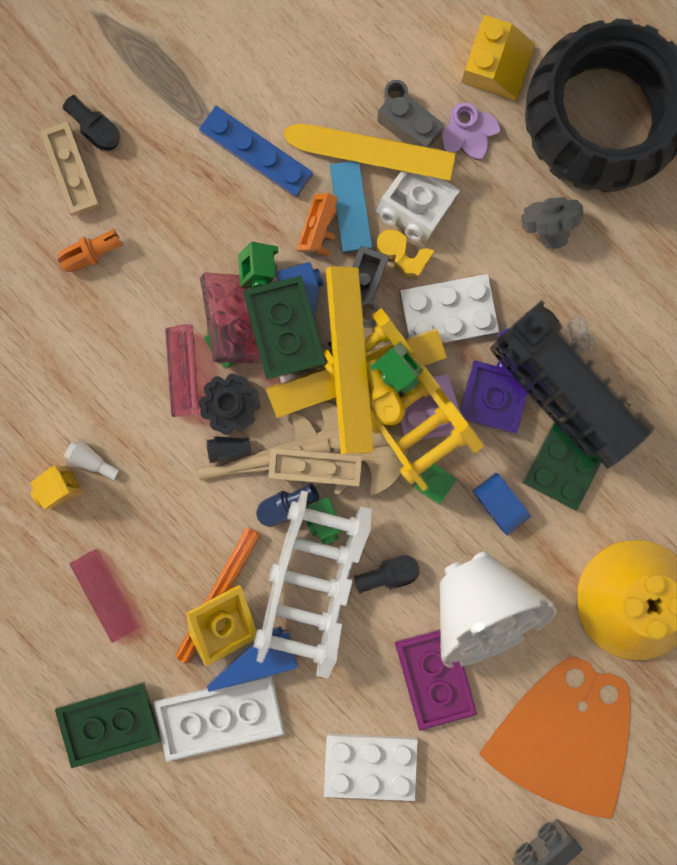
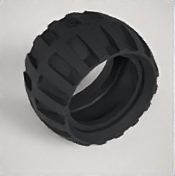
[525,18,677,193]

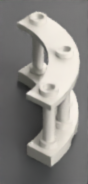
[254,491,372,679]

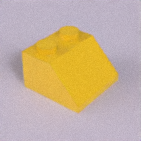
[461,14,536,101]

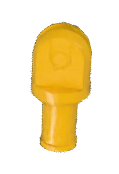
[366,359,405,426]

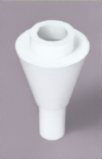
[63,439,119,480]

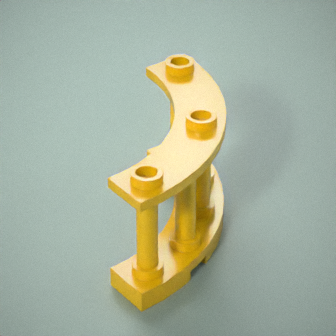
[323,308,484,491]

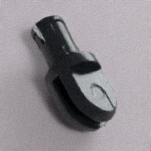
[62,95,120,152]
[353,555,419,594]

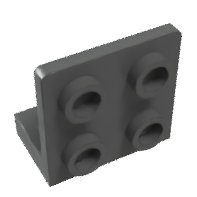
[512,819,583,865]

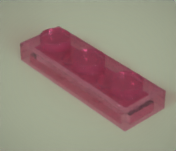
[165,324,199,417]
[69,548,140,643]

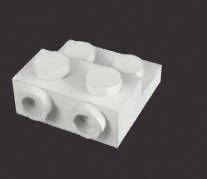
[376,171,460,243]

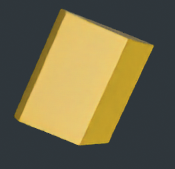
[186,585,257,666]

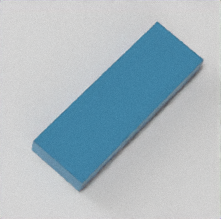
[330,161,372,254]

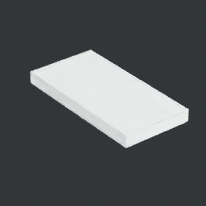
[153,675,285,762]

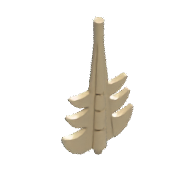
[198,401,407,495]

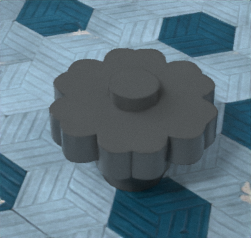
[521,197,584,249]

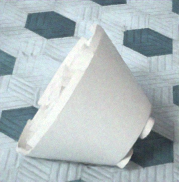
[440,551,557,668]

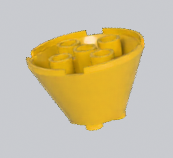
[577,540,677,660]

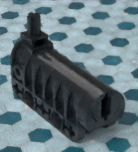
[490,300,655,468]

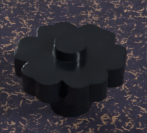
[199,373,261,435]

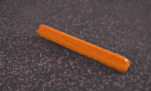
[175,527,260,664]

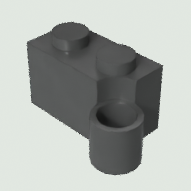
[377,80,444,148]
[352,245,389,328]

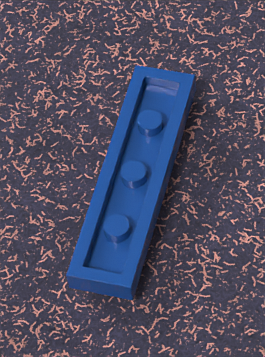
[199,105,313,198]

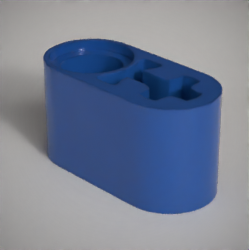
[472,472,531,536]

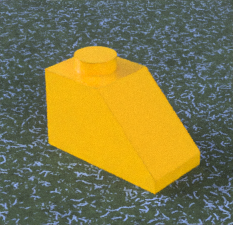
[30,465,83,510]

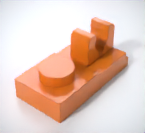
[296,193,338,256]

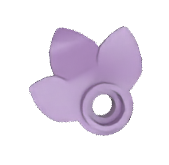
[442,103,500,160]

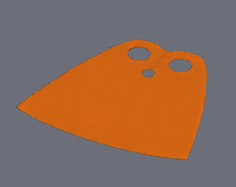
[479,657,630,819]

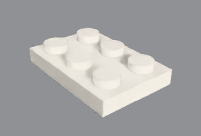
[400,274,499,344]
[324,733,418,801]

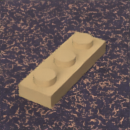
[40,121,100,217]
[268,447,362,486]

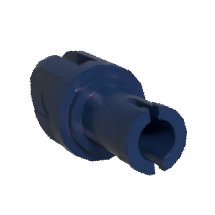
[256,483,319,527]

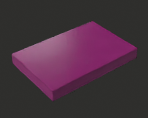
[394,629,477,731]

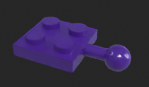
[459,328,527,434]

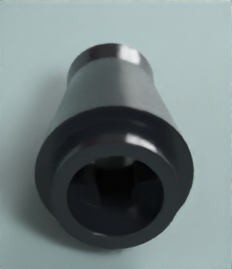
[206,436,251,466]

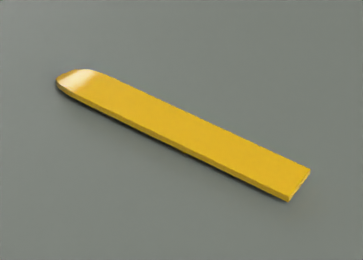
[284,123,456,180]

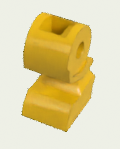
[376,230,434,280]

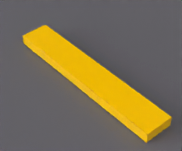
[326,266,374,455]
[266,328,447,418]

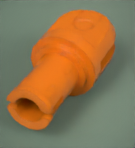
[58,228,123,272]

